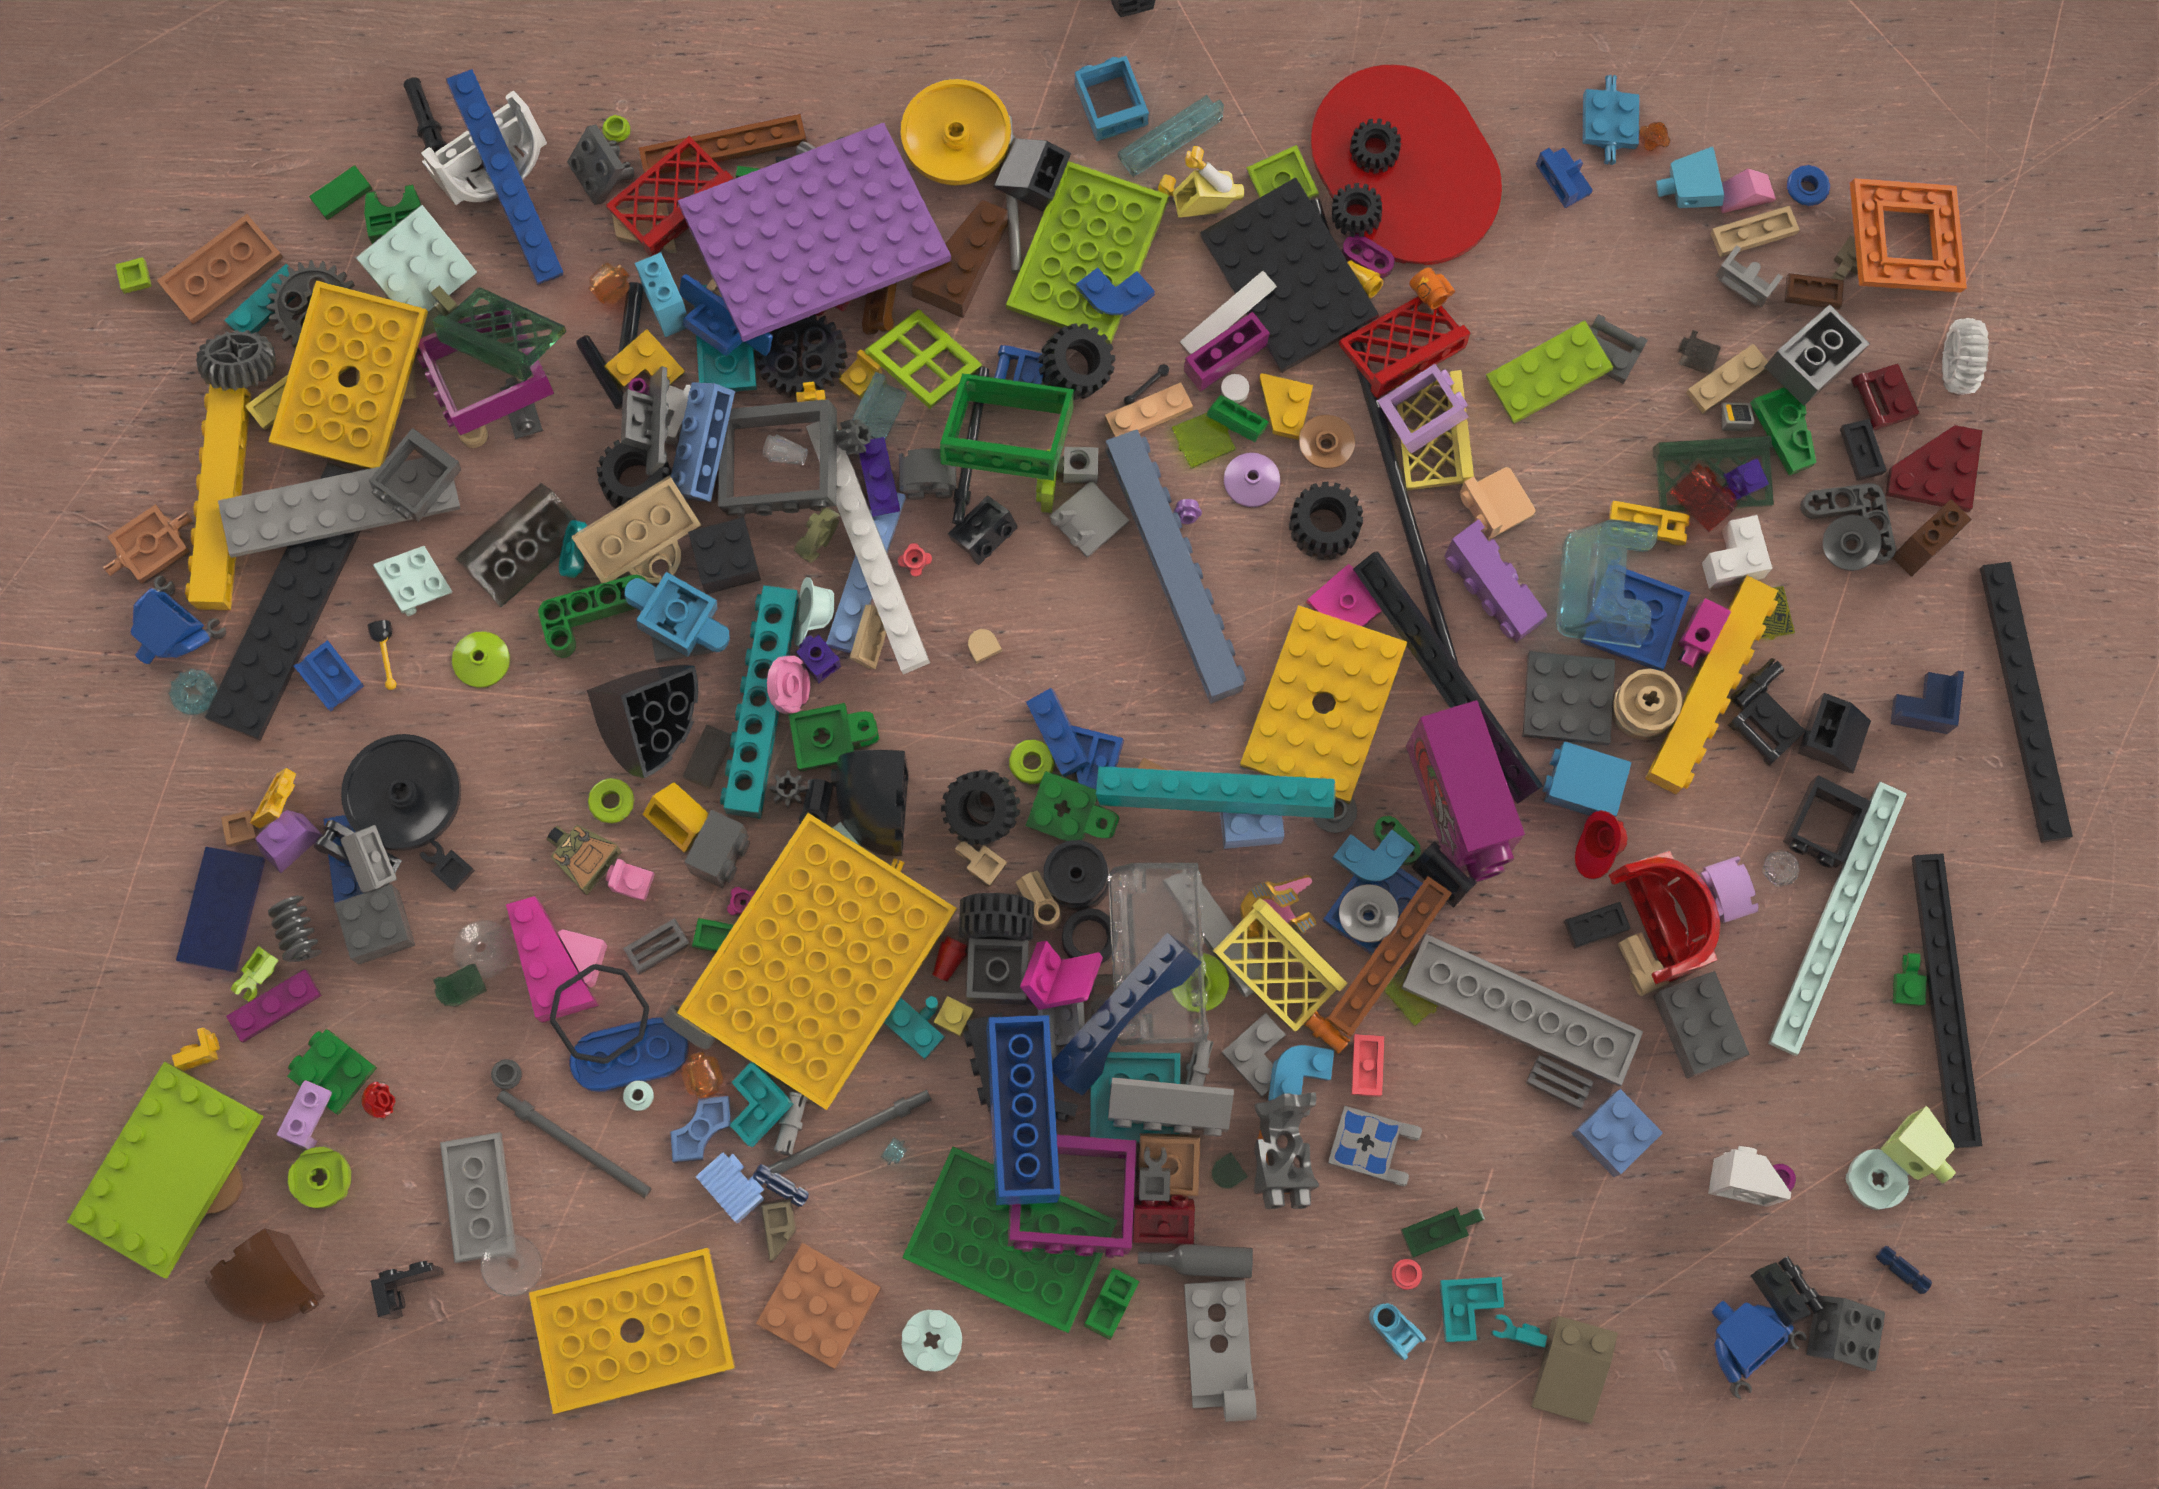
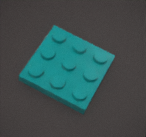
[1090,1052,1180,1144]

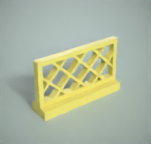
[1395,370,1474,491]
[1213,898,1348,1032]

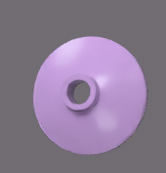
[1224,453,1280,507]

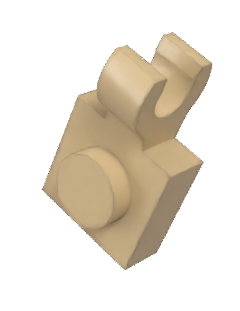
[955,841,1007,887]

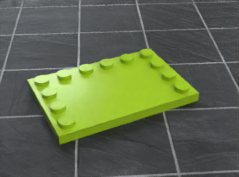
[1006,161,1169,344]
[67,1062,264,1279]

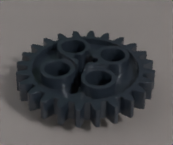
[756,314,848,398]

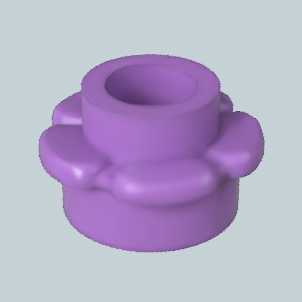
[1174,499,1202,524]

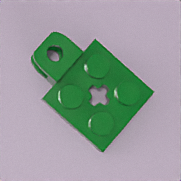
[788,703,879,772]
[1025,771,1120,841]

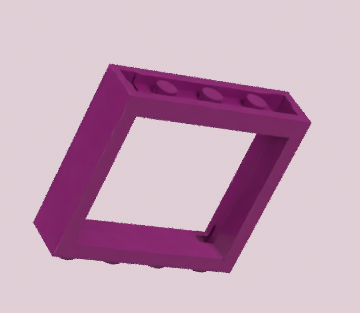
[417,299,554,436]
[1007,1135,1136,1258]

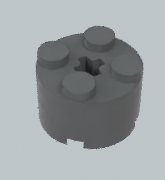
[899,448,957,500]

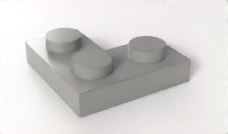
[1221,1013,1286,1097]

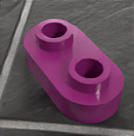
[1342,234,1394,278]

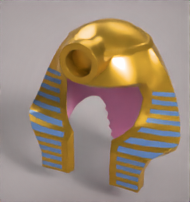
[1240,875,1316,944]

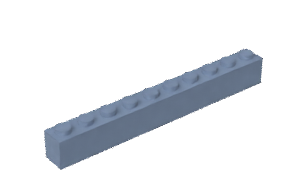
[1105,429,1246,704]

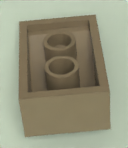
[1531,1316,1618,1424]

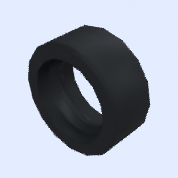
[1062,908,1118,964]

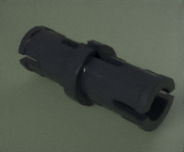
[1730,658,1784,710]

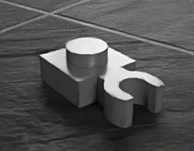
[1139,1147,1170,1201]

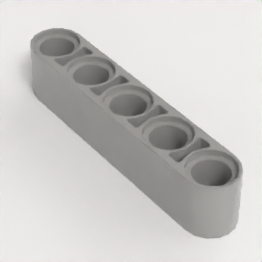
[1162,864,1269,998]

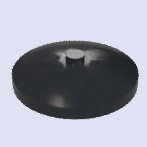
[341,734,461,851]

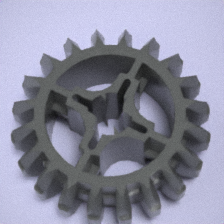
[196,330,276,391]

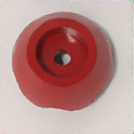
[361,1081,395,1119]

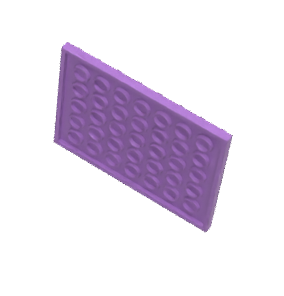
[678,122,951,342]

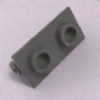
[500,377,543,439]

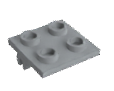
[1049,480,1129,558]

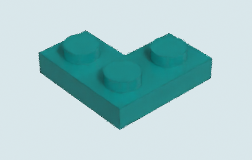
[730,1061,793,1147]
[1440,1277,1504,1342]

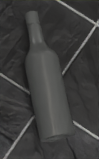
[1138,1245,1253,1278]

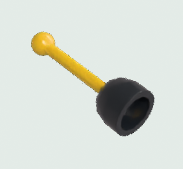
[367,620,397,690]

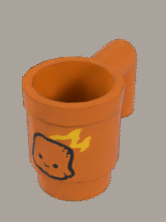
[1409,267,1455,309]

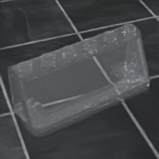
[1109,863,1209,1046]

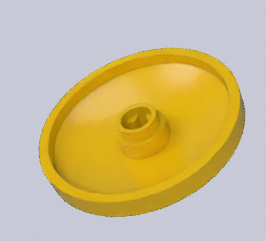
[901,79,1011,185]

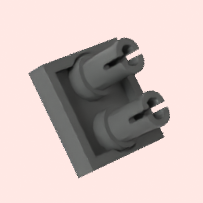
[567,125,634,205]

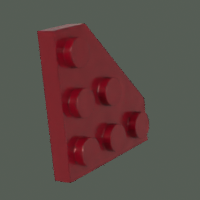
[1885,425,1983,512]

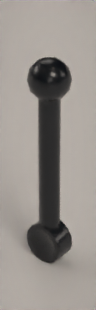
[1124,364,1169,405]

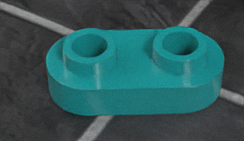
[558,520,587,578]

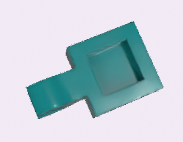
[1491,1314,1547,1349]

